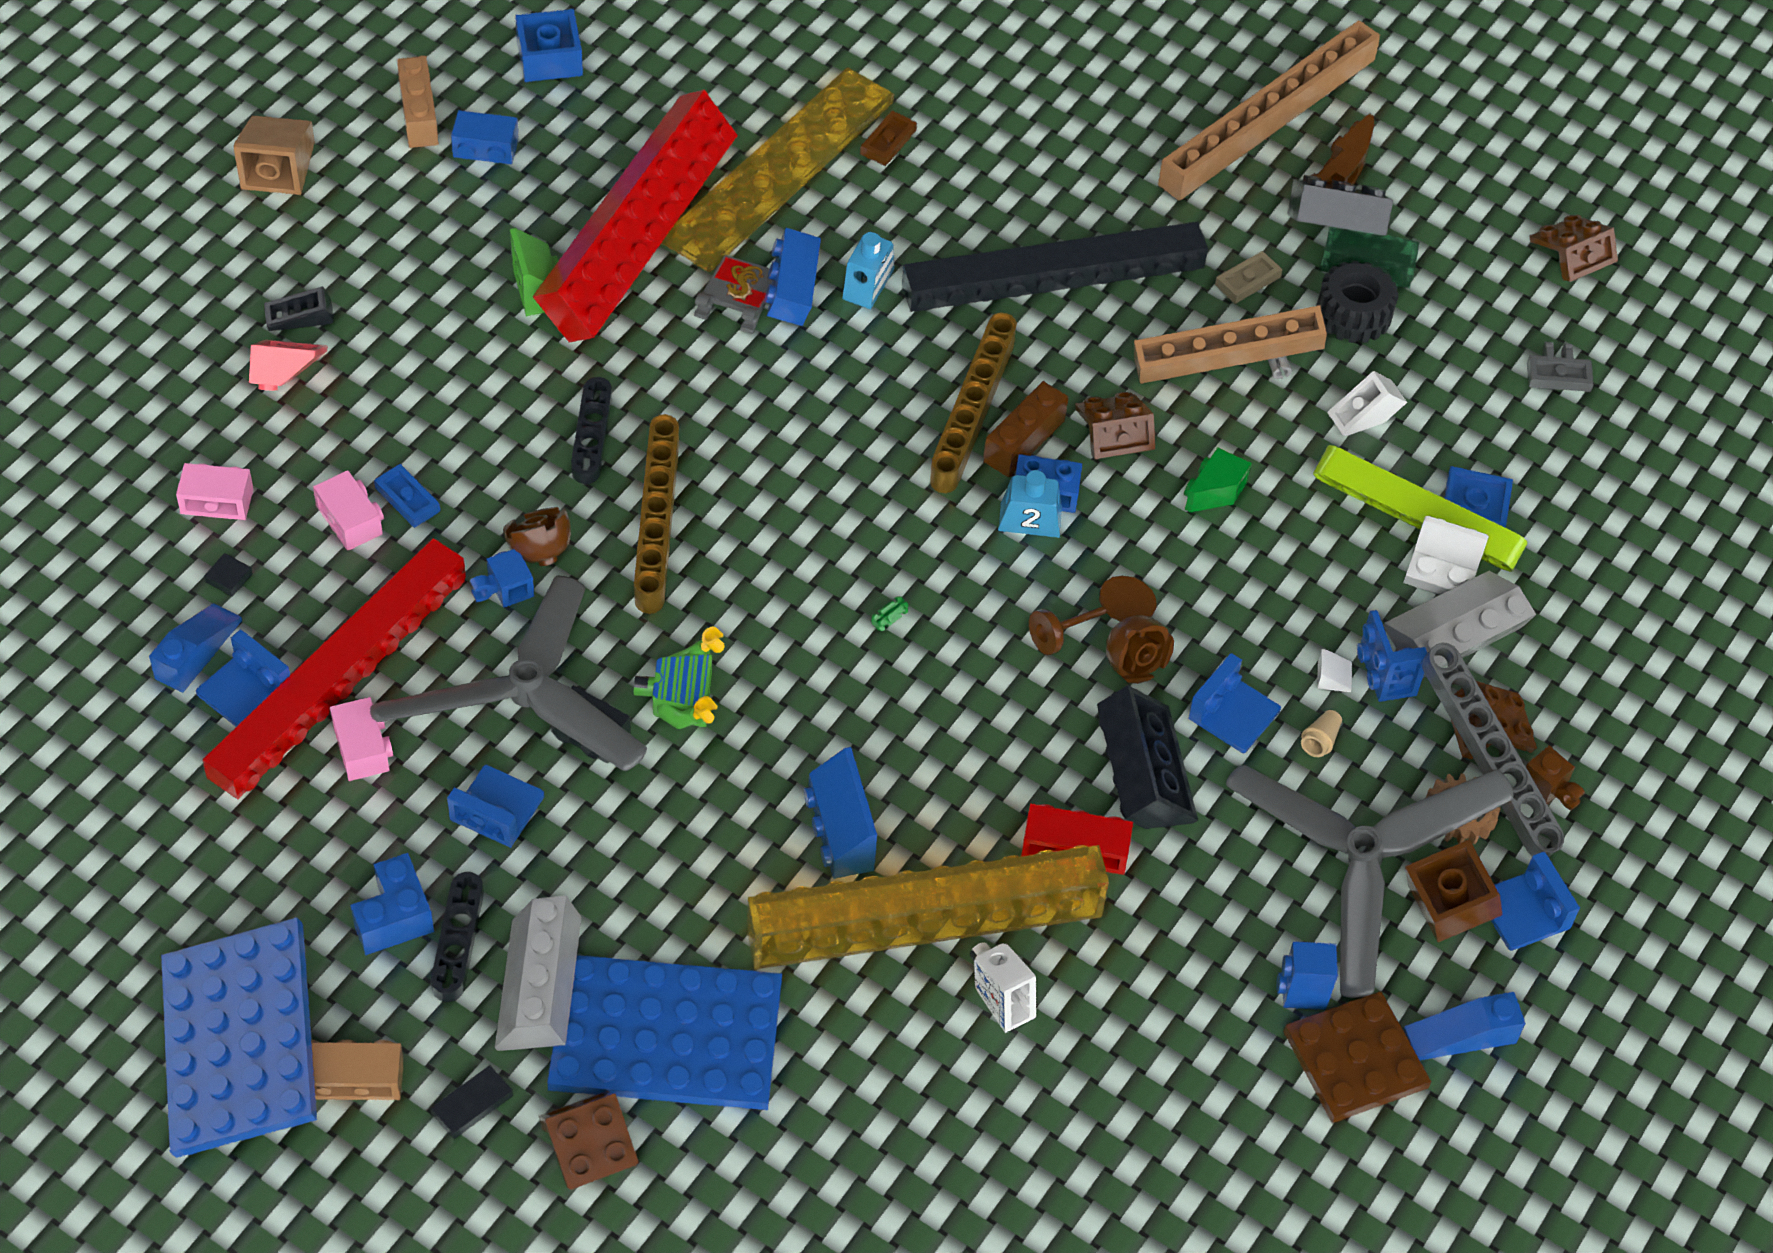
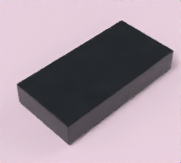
[430,1065,513,1139]

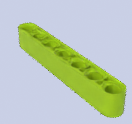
[1313,445,1528,572]

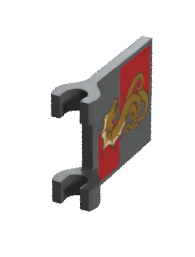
[694,255,772,334]

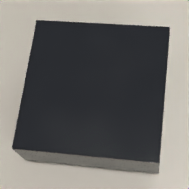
[204,553,253,597]

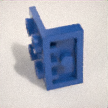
[1357,610,1427,702]
[196,629,290,727]
[1188,653,1281,753]
[447,765,545,848]
[1491,851,1580,951]

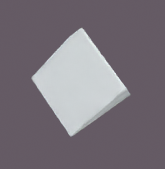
[1317,649,1352,692]

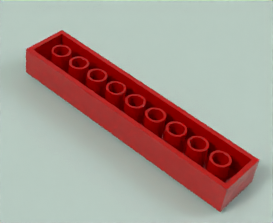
[532,89,738,343]

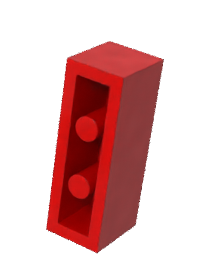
[1021,804,1133,875]

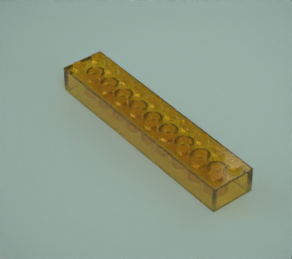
[747,845,1109,970]

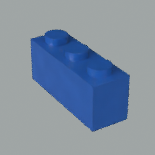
[764,228,821,326]

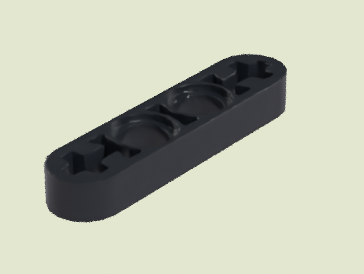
[571,377,612,484]
[431,872,484,1002]

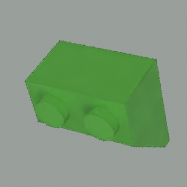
[510,228,558,316]

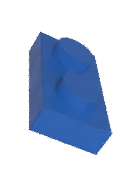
[374,464,441,528]

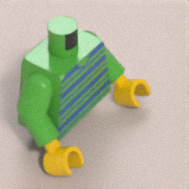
[634,626,724,729]

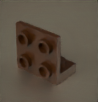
[1529,215,1618,282]
[1075,392,1156,459]
[1451,681,1537,759]
[538,1091,638,1190]

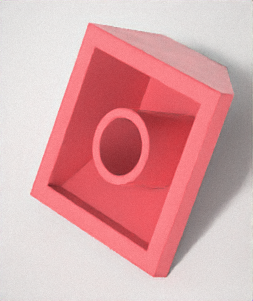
[249,340,328,391]

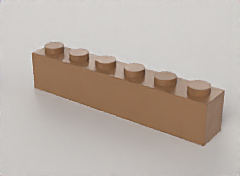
[1134,305,1327,384]

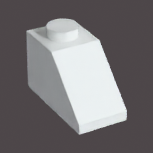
[1327,371,1407,436]

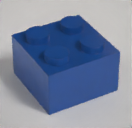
[515,9,583,82]

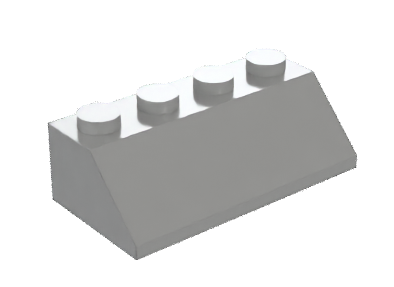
[1383,570,1536,678]
[495,896,582,1051]

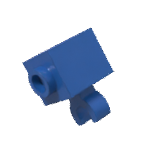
[470,549,534,608]

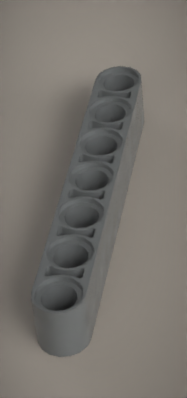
[1422,642,1564,857]

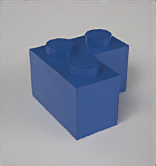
[350,853,434,955]

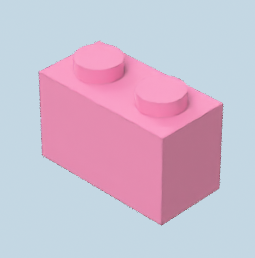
[176,463,253,520]
[313,470,384,551]
[330,697,393,781]

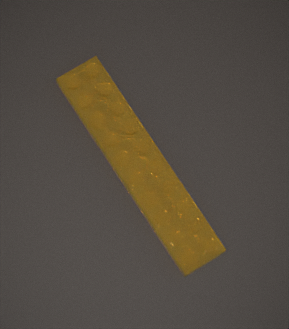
[662,67,894,273]

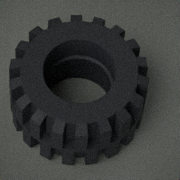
[1316,261,1398,343]

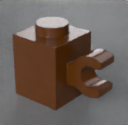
[1526,745,1585,811]

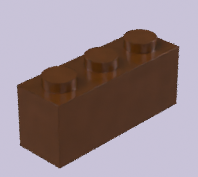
[983,381,1068,478]

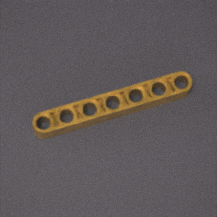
[930,313,1017,493]
[634,414,679,614]

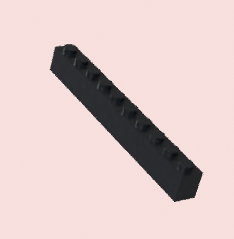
[902,221,1208,312]

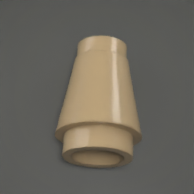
[1301,710,1342,757]

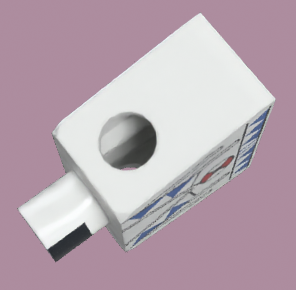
[970,943,1036,1033]

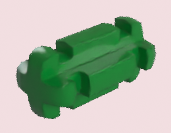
[871,596,909,631]

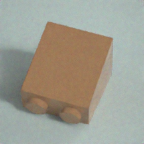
[233,116,315,195]

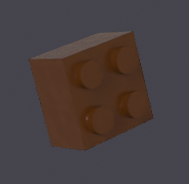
[1405,839,1503,942]

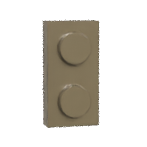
[1215,251,1282,304]

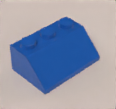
[804,747,877,879]

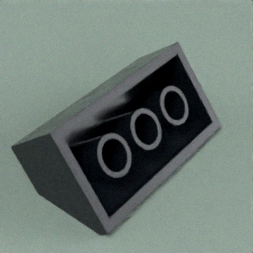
[1097,685,1198,829]

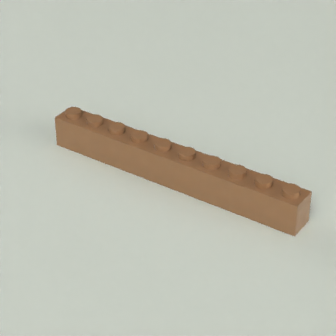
[1158,20,1381,201]

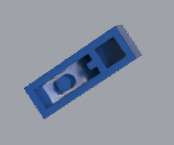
[149,603,242,693]
[1403,992,1526,1060]

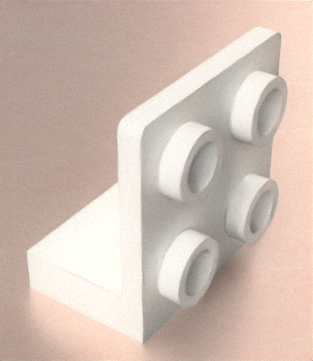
[1403,516,1489,595]

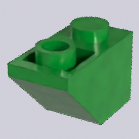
[1184,447,1252,512]

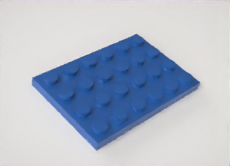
[161,918,317,1158]
[547,955,782,1110]

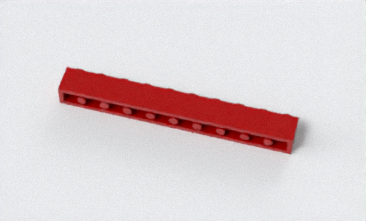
[202,538,466,800]

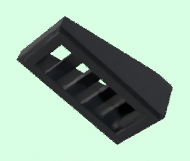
[264,286,334,331]

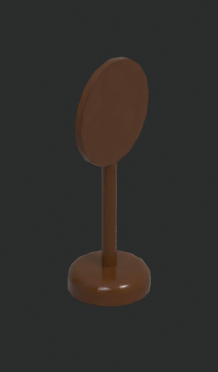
[1029,575,1157,655]

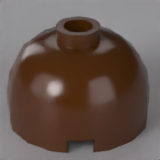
[503,507,571,566]
[1106,615,1174,684]

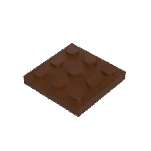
[1283,991,1431,1123]

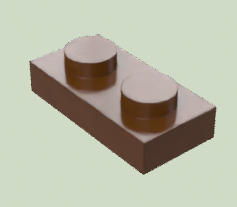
[860,110,917,166]

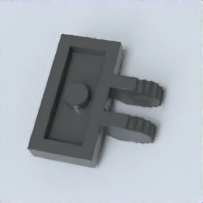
[1527,342,1593,392]

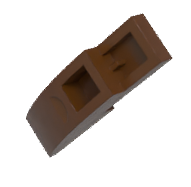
[1311,113,1374,185]

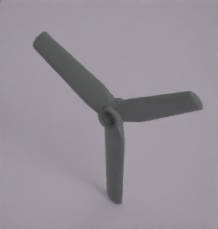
[370,575,647,771]
[1226,765,1513,998]

